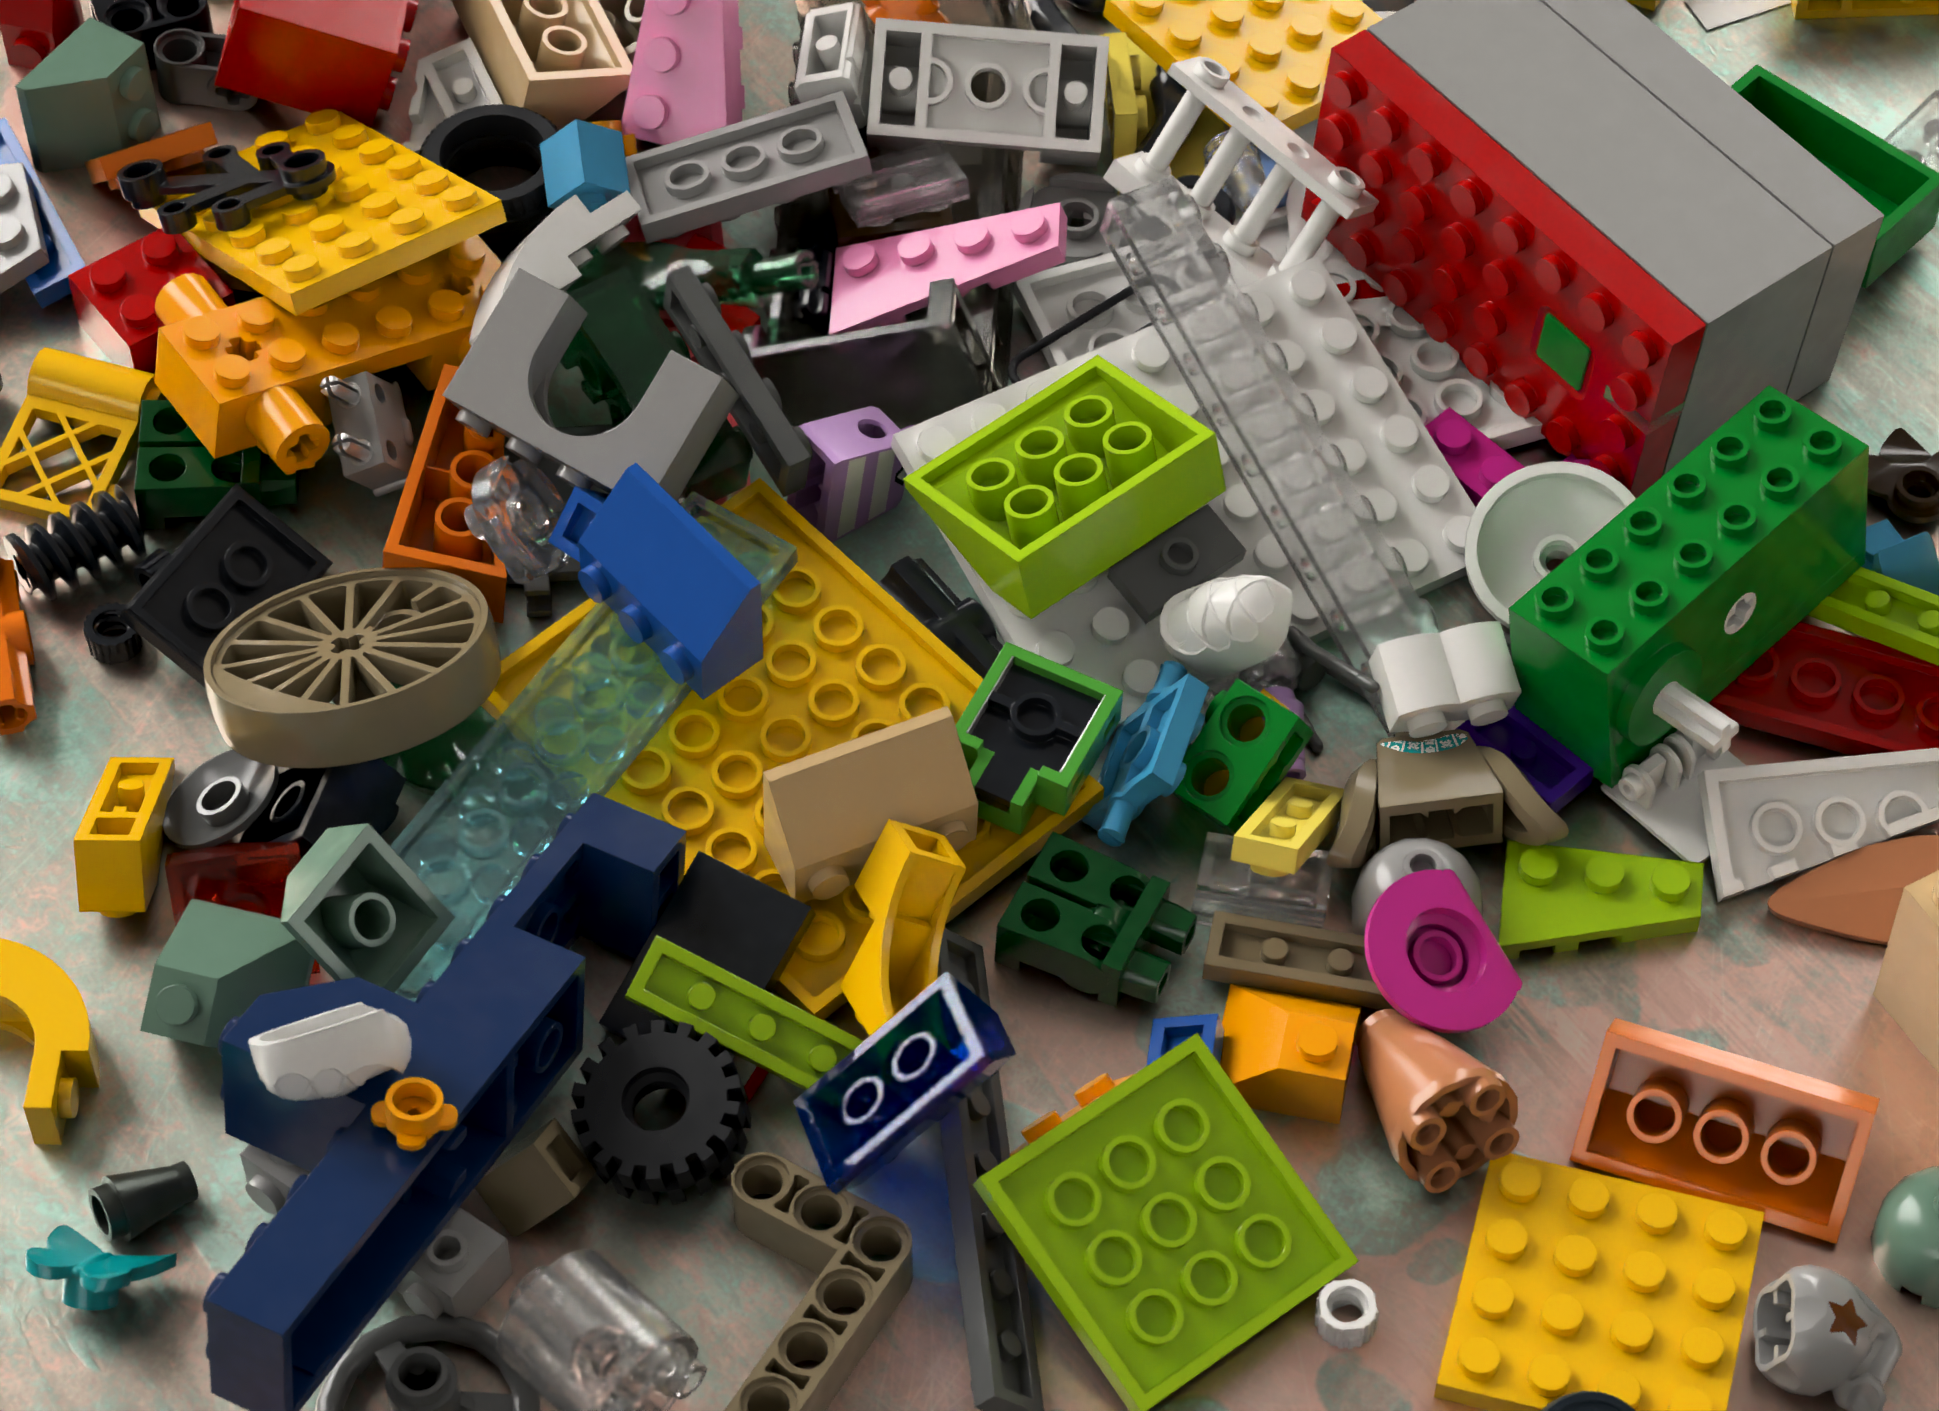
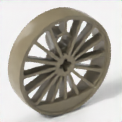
[203,567,501,768]

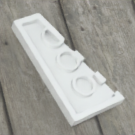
[1697,748,1939,902]

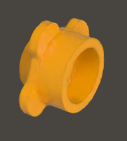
[371,1077,458,1151]

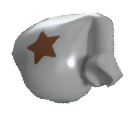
[1752,1264,1902,1411]

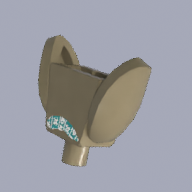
[1326,729,1569,868]

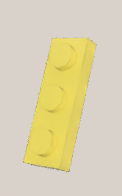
[1230,776,1344,877]

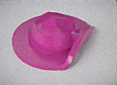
[1364,869,1522,1033]

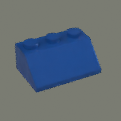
[578,463,763,700]

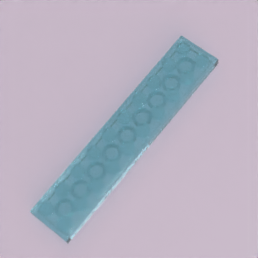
[390,491,798,1002]

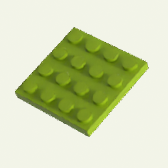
[973,1033,1359,1411]

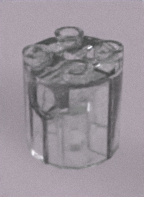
[496,1249,707,1411]

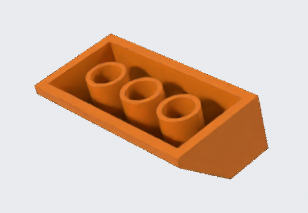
[1569,1018,1880,1244]

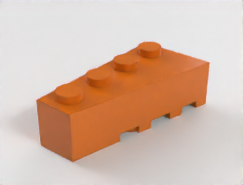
[382,364,507,623]

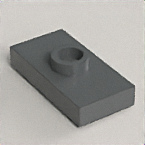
[1107,504,1247,624]

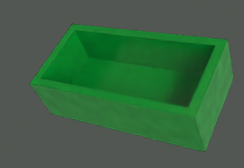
[1731,64,1939,289]

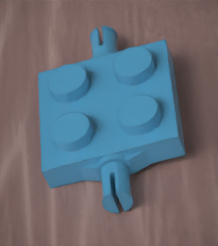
[1082,661,1209,847]

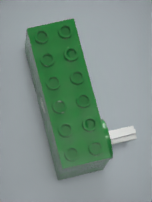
[1508,385,1869,789]

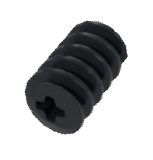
[3,483,147,601]

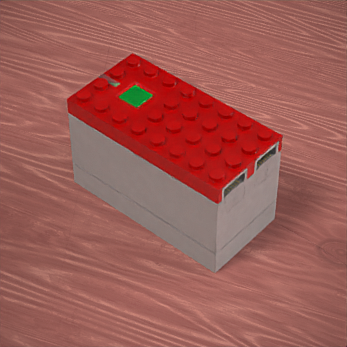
[1301,0,1884,499]

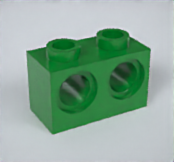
[1173,678,1314,835]

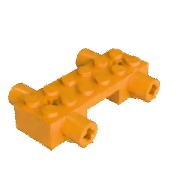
[155,235,502,475]

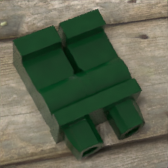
[134,400,299,529]
[994,831,1198,1008]

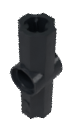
[878,555,1003,679]

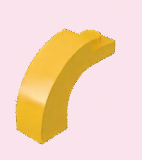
[0,938,100,1145]

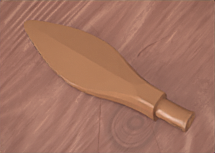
[1767,835,1939,945]

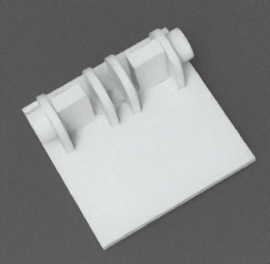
[1601,730,1746,863]

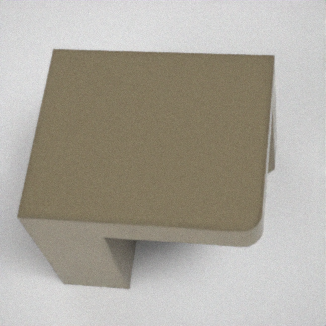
[475,1118,596,1237]

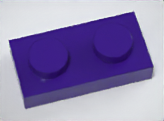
[1455,706,1594,813]

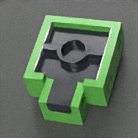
[956,642,1123,835]

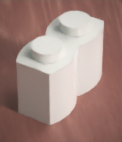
[1368,621,1522,738]

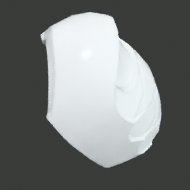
[1160,574,1293,678]
[248,1002,412,1101]

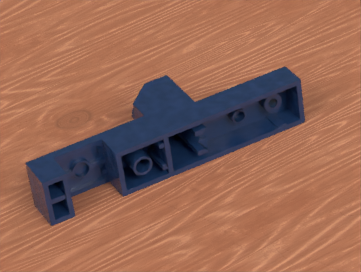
[203,792,687,1411]

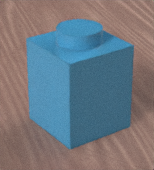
[540,119,630,213]

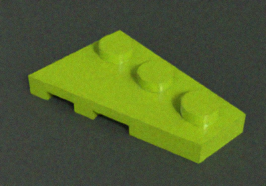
[1498,840,1704,960]

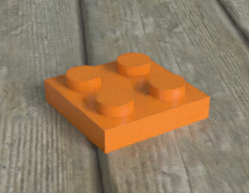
[84,121,218,190]

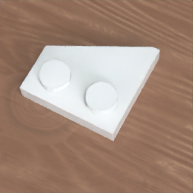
[403,38,503,154]

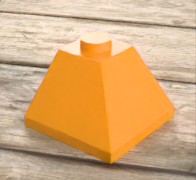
[1220,984,1362,1124]

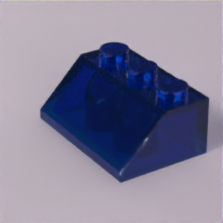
[793,971,1016,1194]

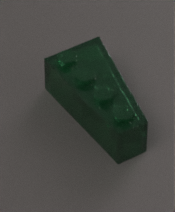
[560,266,753,513]

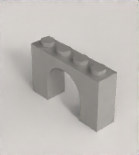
[442,268,740,501]

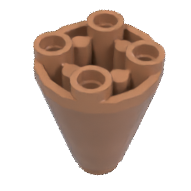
[1356,1009,1519,1193]

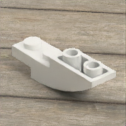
[469,190,642,347]

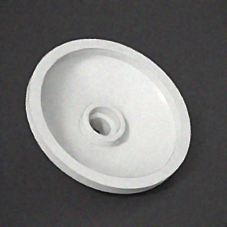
[1465,461,1636,629]

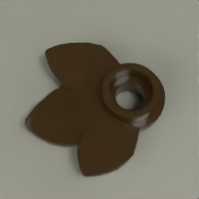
[1868,428,1939,523]

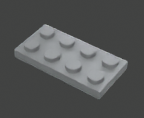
[625,90,873,244]

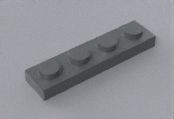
[663,264,813,497]

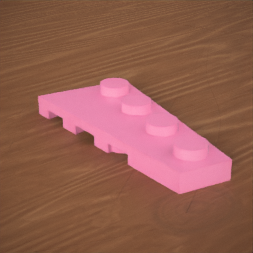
[829,202,1067,350]

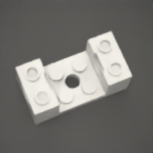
[867,18,1109,167]

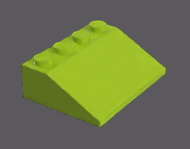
[903,355,1226,619]

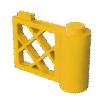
[0,347,168,520]

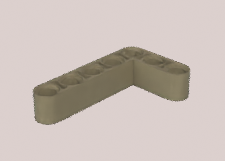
[724,1152,913,1411]

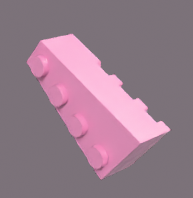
[621,0,745,145]

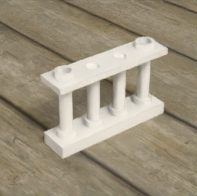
[1103,56,1379,289]

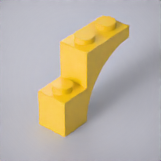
[840,819,967,1073]

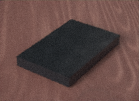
[118,483,333,688]
[599,851,816,1059]

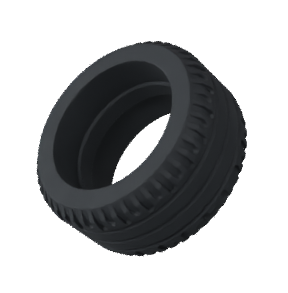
[419,104,559,253]

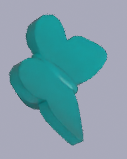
[25,1225,177,1310]

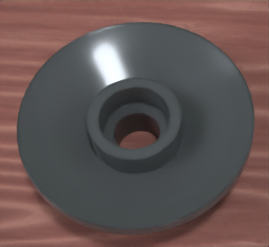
[163,749,279,850]

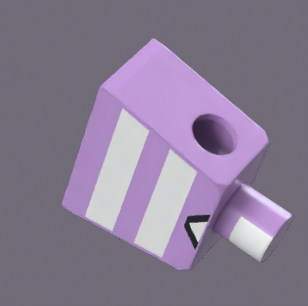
[787,406,914,543]

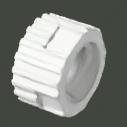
[1314,1279,1379,1350]

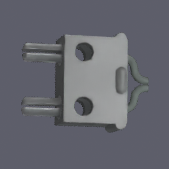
[320,371,414,497]

